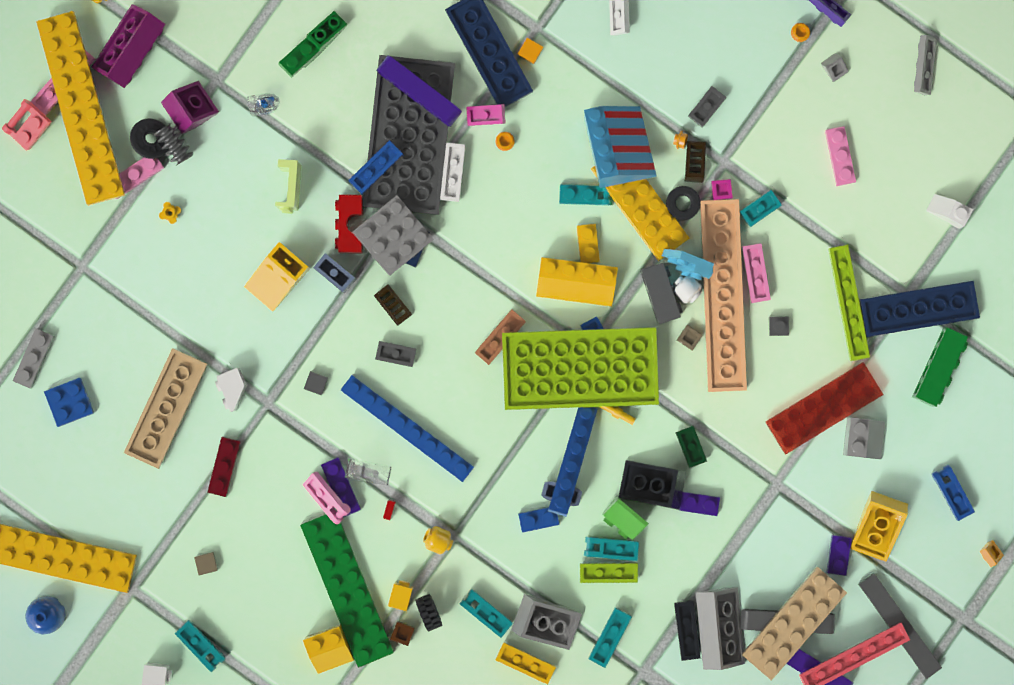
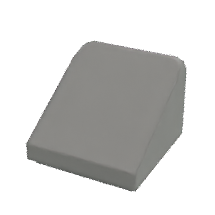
[821,53,849,82]

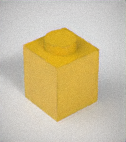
[388,580,413,611]

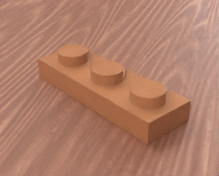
[474,309,526,365]

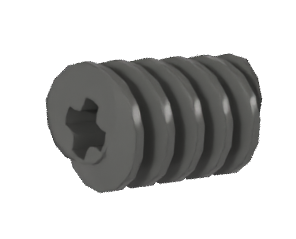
[154,123,194,166]

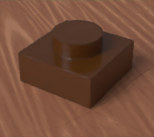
[390,621,415,646]

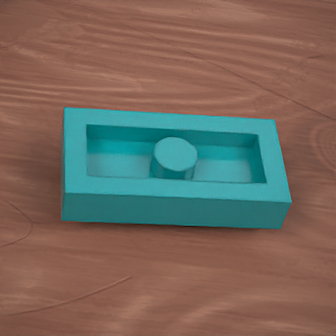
[740,190,782,227]

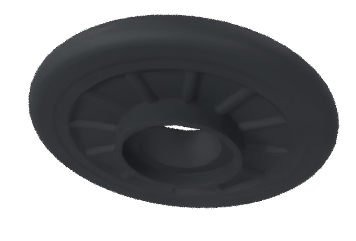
[130,118,169,159]

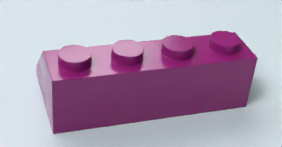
[91,4,166,88]

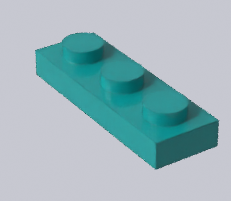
[588,607,632,668]

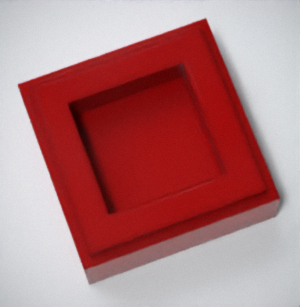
[383,499,396,521]

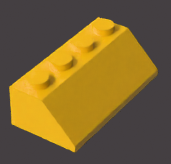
[536,257,618,307]

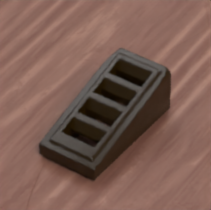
[684,141,706,183]
[373,284,413,326]

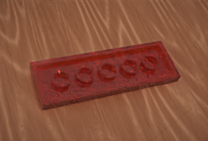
[765,362,884,455]

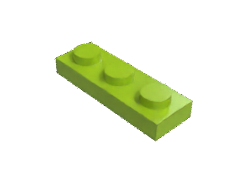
[580,563,638,583]

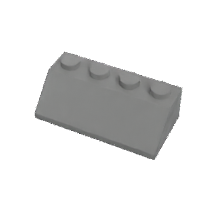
[696,587,745,670]

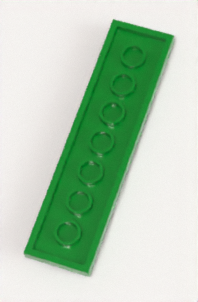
[300,514,394,668]

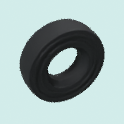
[666,186,701,221]

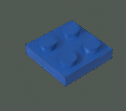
[44,378,94,427]

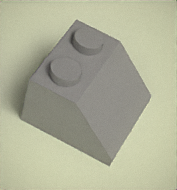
[843,417,885,460]

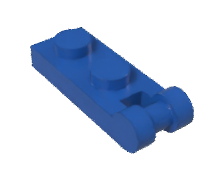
[931,465,975,521]

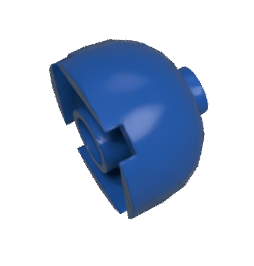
[25,596,66,635]

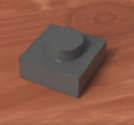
[768,316,789,336]

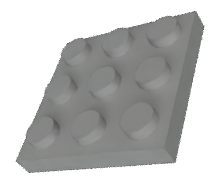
[352,195,434,276]

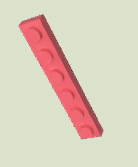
[799,623,910,685]

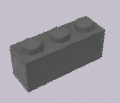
[640,263,683,325]

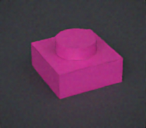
[711,179,733,200]

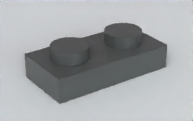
[688,86,727,128]
[375,341,417,367]

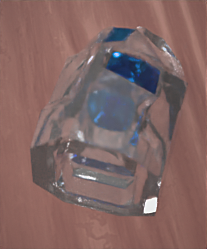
[247,93,280,117]

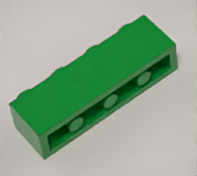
[912,327,968,407]

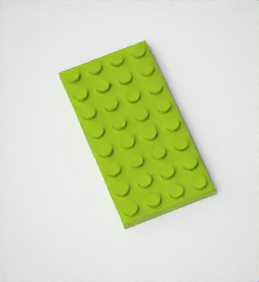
[502,328,659,410]

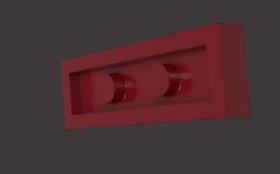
[207,437,241,497]

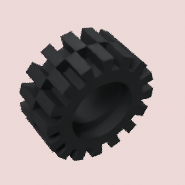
[415,594,443,632]

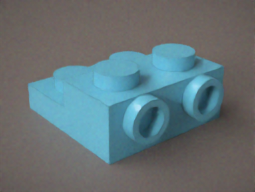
[662,249,714,280]

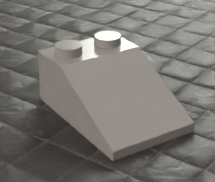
[511,594,582,650]

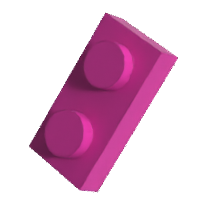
[466,104,506,126]

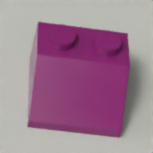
[161,81,219,134]

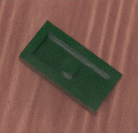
[675,426,707,468]

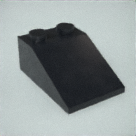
[618,460,687,510]

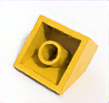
[303,625,354,674]

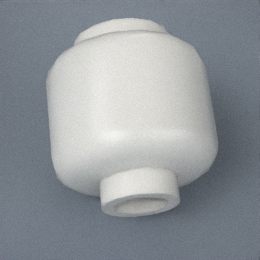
[674,276,702,303]

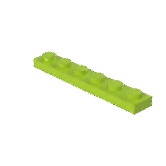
[828,245,870,361]

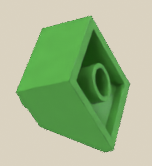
[602,497,649,540]

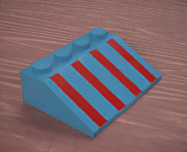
[584,106,657,188]

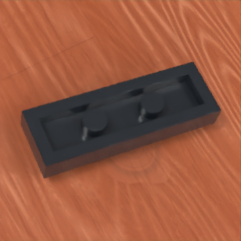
[674,600,701,661]

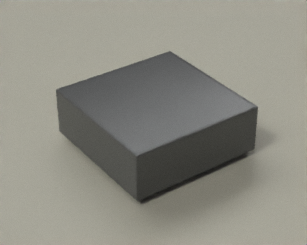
[303,371,328,396]

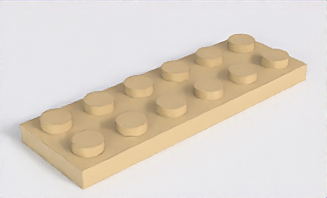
[124,348,208,469]
[741,567,847,681]

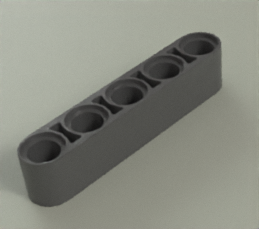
[740,609,835,634]

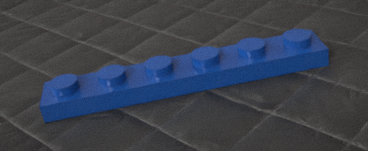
[548,407,598,517]

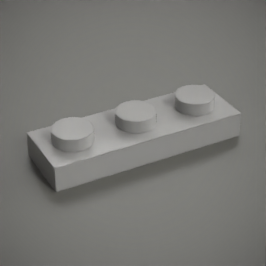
[914,35,937,96]
[12,328,55,389]

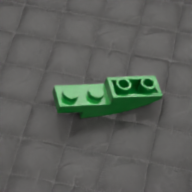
[278,11,347,78]

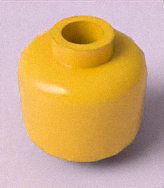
[423,526,453,554]

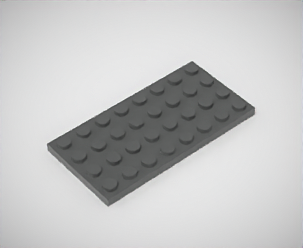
[362,55,455,215]

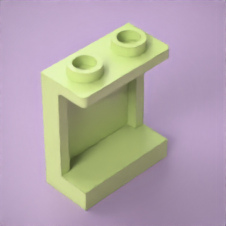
[275,159,302,214]

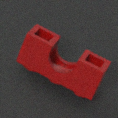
[335,195,363,254]

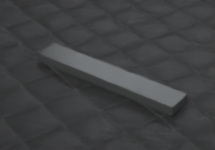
[858,573,942,679]

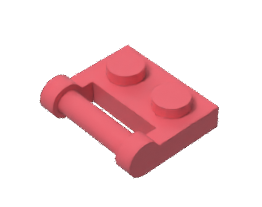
[2,99,52,151]

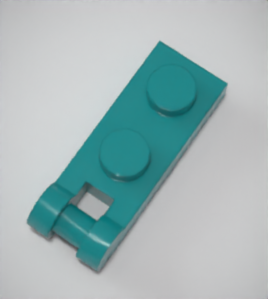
[559,185,613,206]
[584,536,639,561]
[459,589,513,638]
[174,620,226,672]

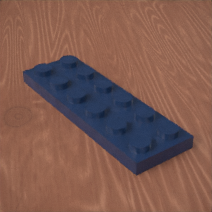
[445,0,533,107]
[859,281,980,337]

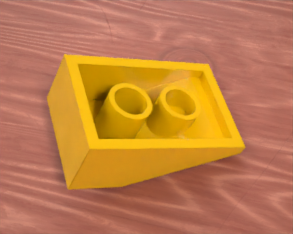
[850,491,908,562]

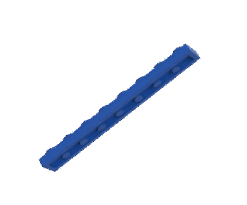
[340,375,474,482]

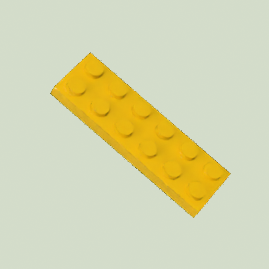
[591,166,690,261]

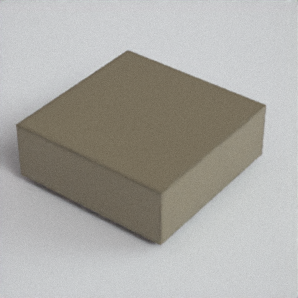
[676,324,703,351]
[194,552,218,576]

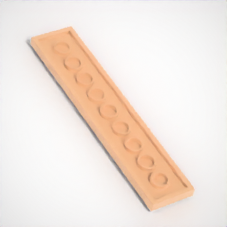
[700,199,747,392]

